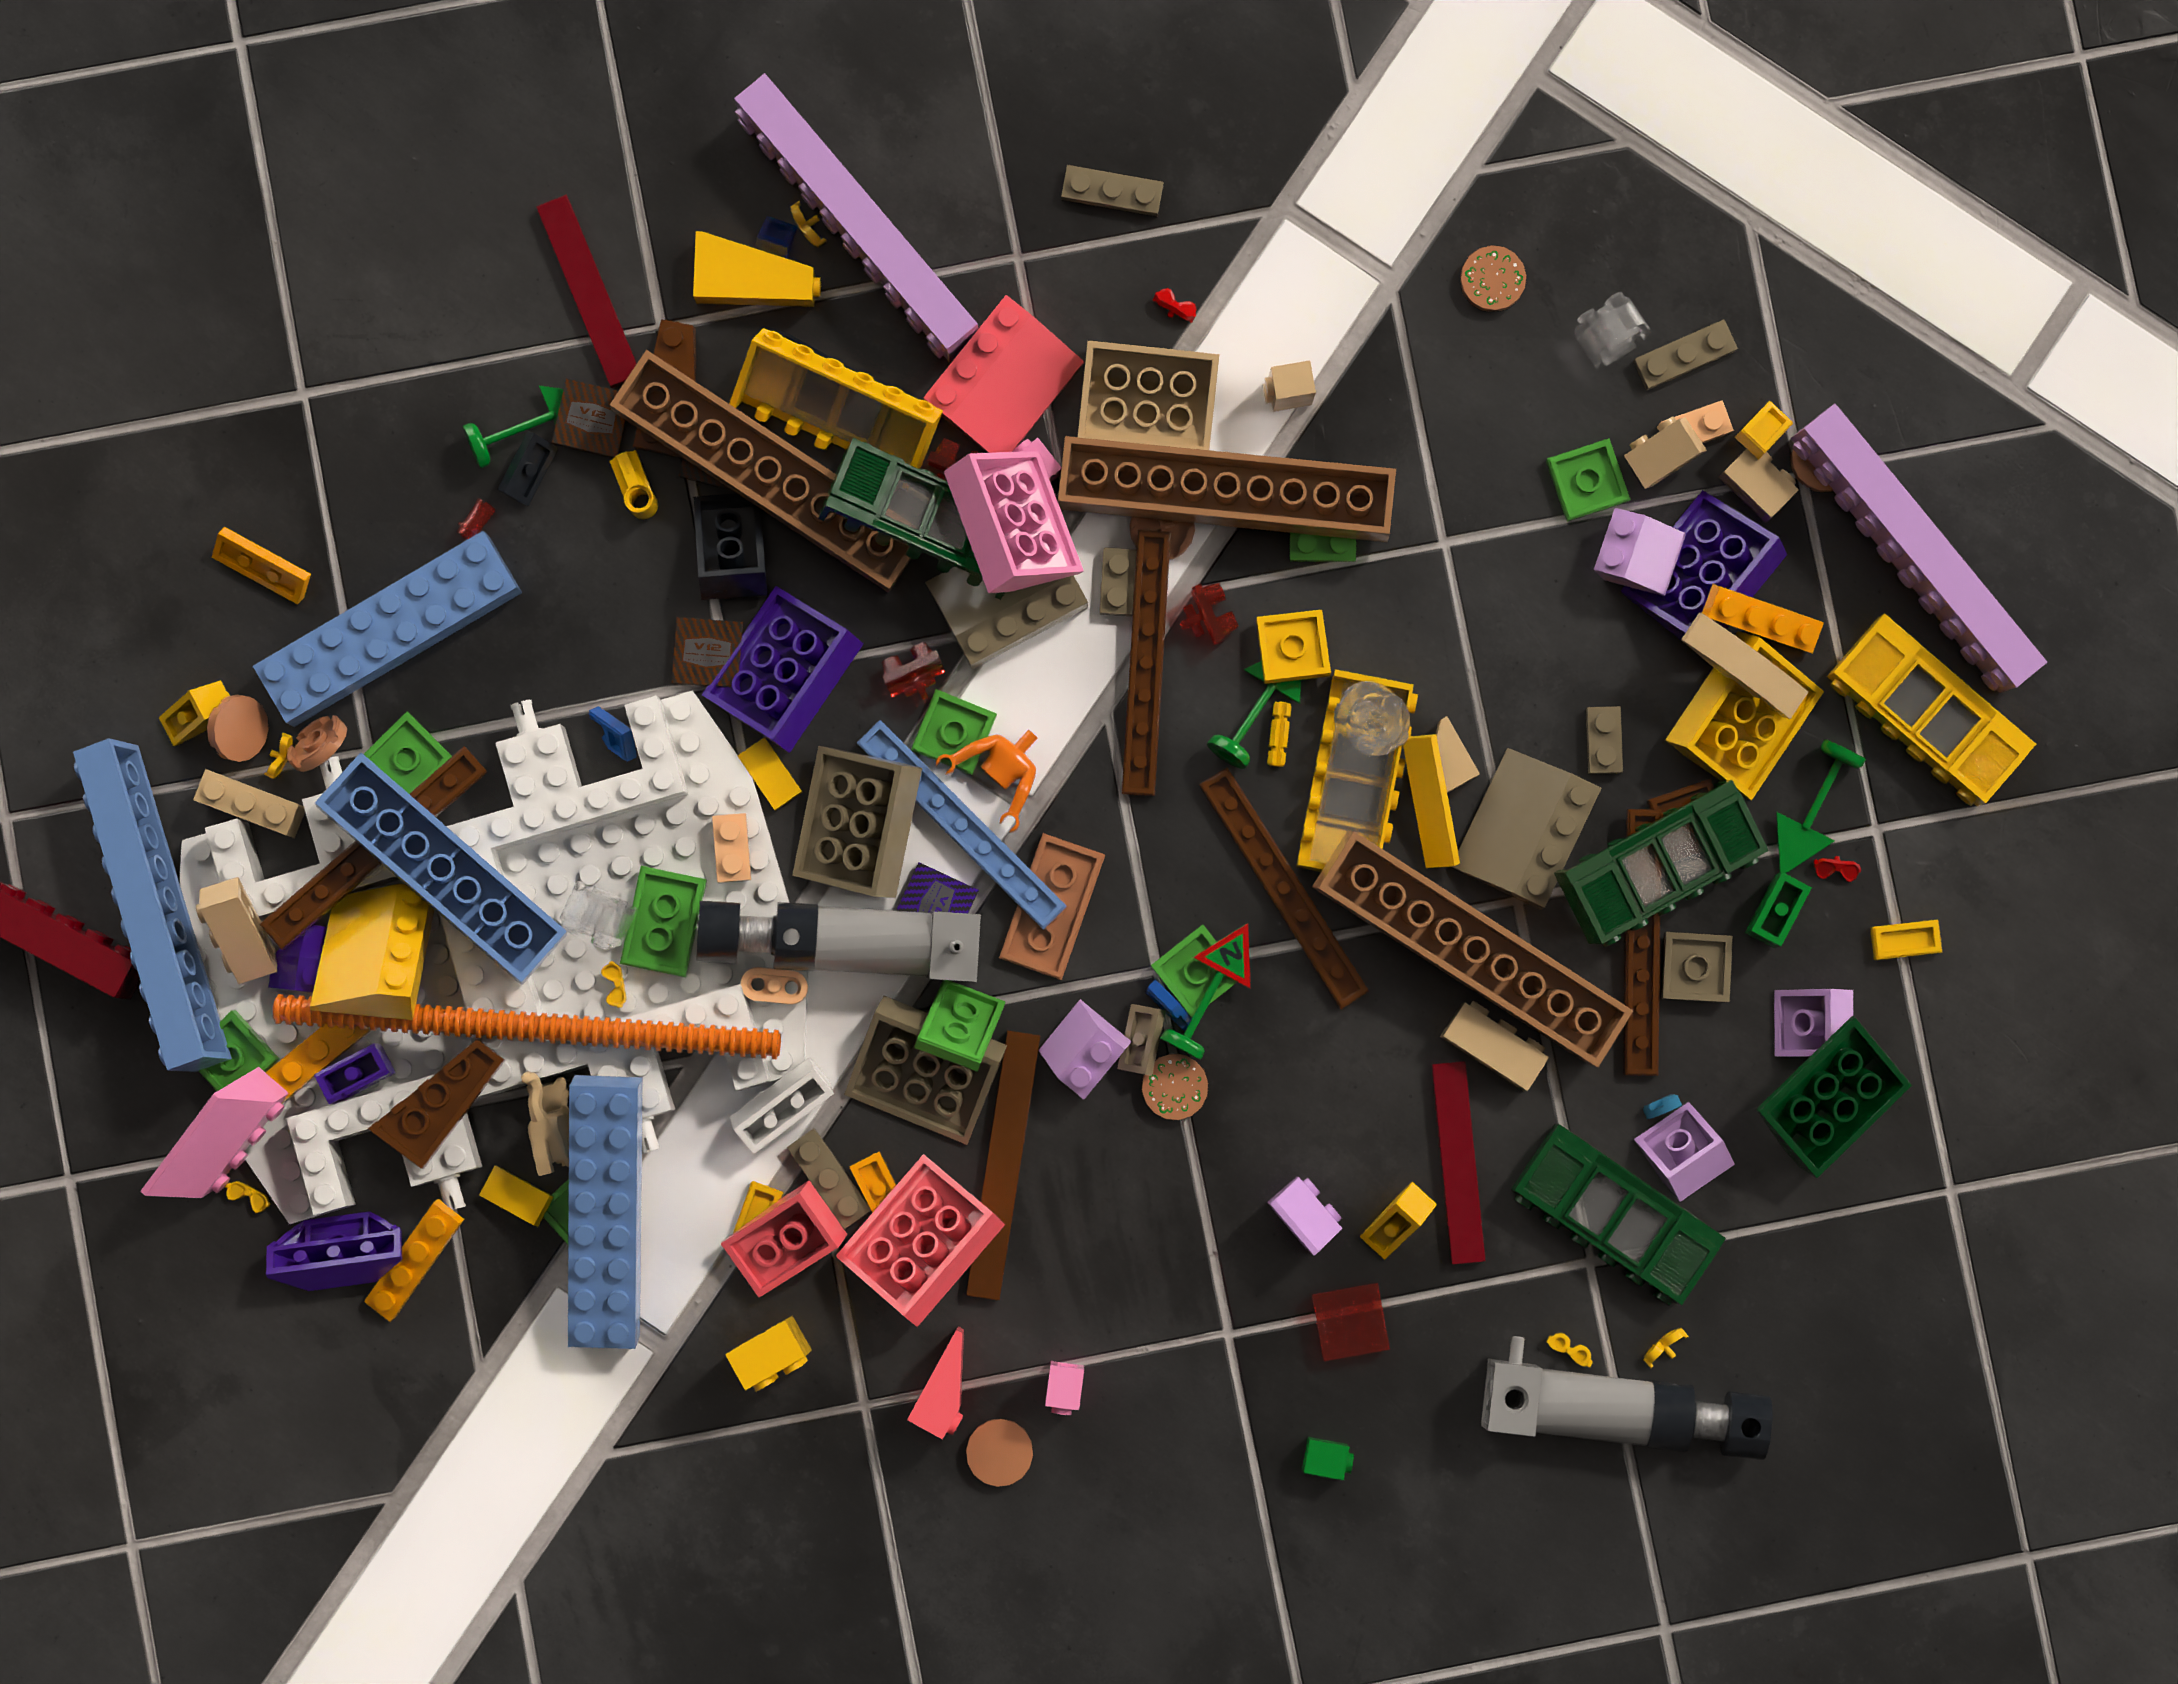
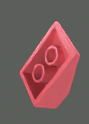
[721,1181,848,1298]
[907,1326,964,1440]

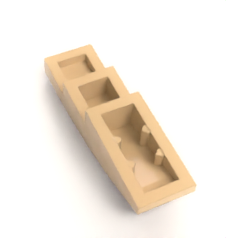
[1681,613,1808,719]

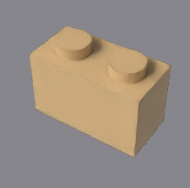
[1263,360,1316,412]
[1624,416,1707,489]
[1719,449,1799,523]

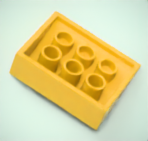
[1666,631,1824,800]
[310,884,435,1020]

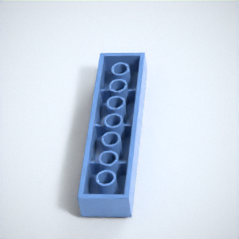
[253,531,522,727]
[315,752,567,985]
[568,1075,643,1349]

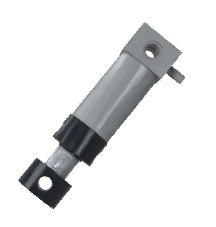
[696,900,981,982]
[1481,1336,1773,1460]

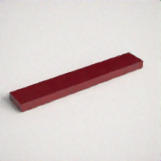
[536,194,637,388]
[1431,1061,1486,1264]

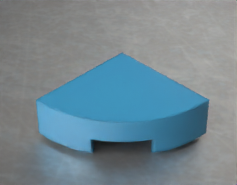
[1643,1094,1682,1119]

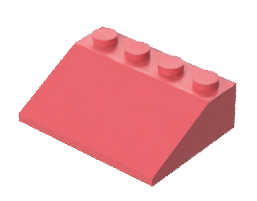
[923,295,1084,453]
[836,1154,1005,1327]

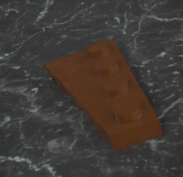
[633,319,696,458]
[368,1039,505,1169]

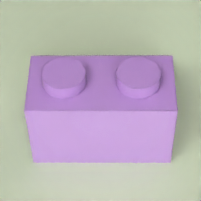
[1594,508,1686,596]
[1774,989,1853,1057]
[1039,999,1131,1099]
[1634,1102,1735,1202]
[1267,1177,1342,1256]

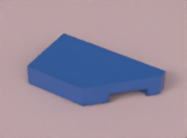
[589,706,637,762]
[1145,979,1191,1032]

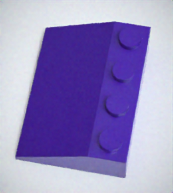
[1621,490,1787,640]
[702,586,863,753]

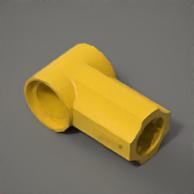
[610,450,658,520]

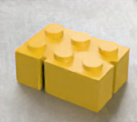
[725,1315,812,1392]

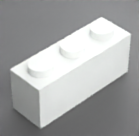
[730,1057,834,1154]

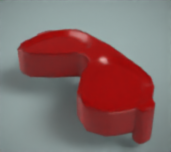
[1153,288,1197,323]
[1813,856,1861,882]

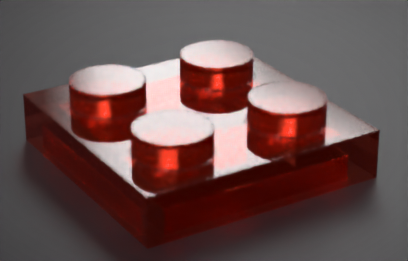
[1311,1283,1390,1361]

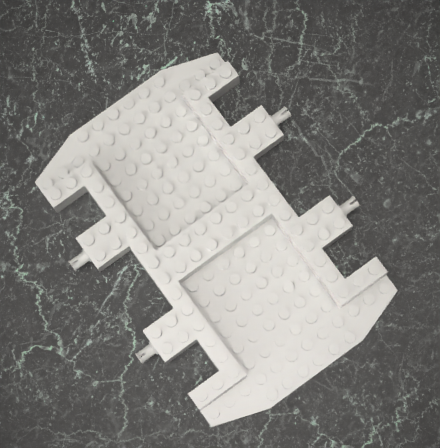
[180,690,808,1224]

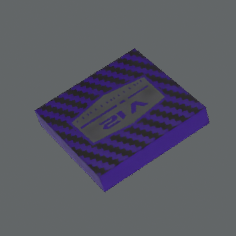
[896,862,979,914]

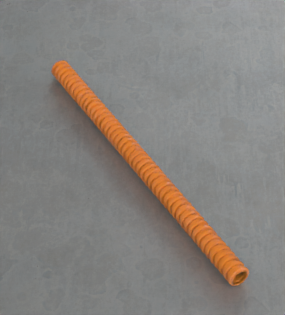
[273,994,781,1060]

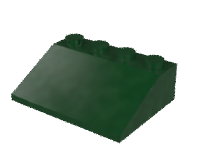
[1756,1016,1912,1178]

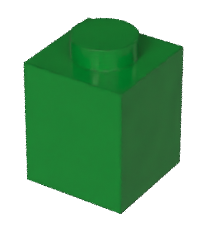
[1302,1437,1354,1480]

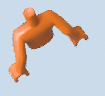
[935,729,1038,833]

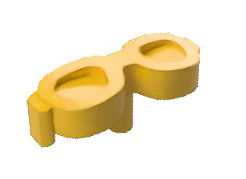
[790,200,827,247]
[1643,1328,1689,1368]
[1546,1333,1593,1367]

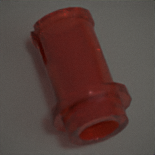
[457,498,496,540]

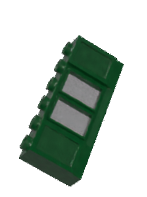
[818,438,1006,600]
[1554,780,1769,947]
[1511,1124,1726,1306]

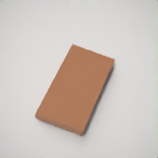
[999,833,1105,980]

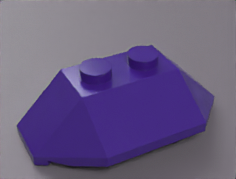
[268,925,327,993]
[266,1211,402,1291]

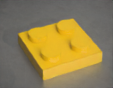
[1256,610,1331,684]

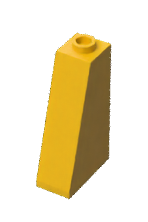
[693,231,821,307]

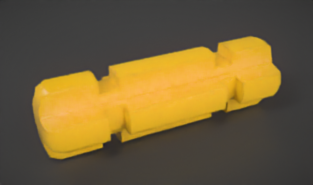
[1267,702,1291,767]

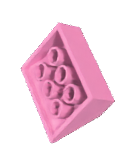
[944,451,1083,593]
[140,1067,289,1198]

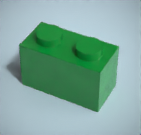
[1745,872,1812,948]

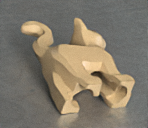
[521,1071,569,1176]

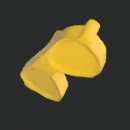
[264,732,293,779]
[601,961,627,1008]
[225,1181,270,1213]

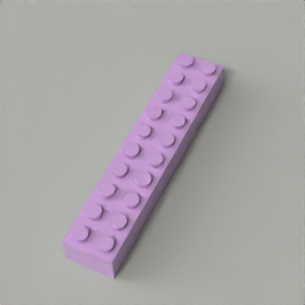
[734,73,978,362]
[1790,404,2047,693]

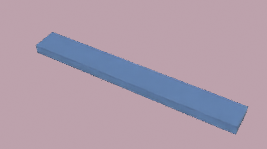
[857,720,1067,930]

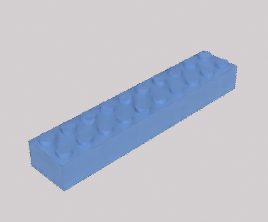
[73,738,232,1072]

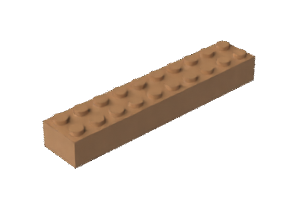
[610,350,918,593]
[1058,436,1396,542]
[1312,831,1633,1067]

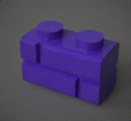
[314,1043,396,1104]

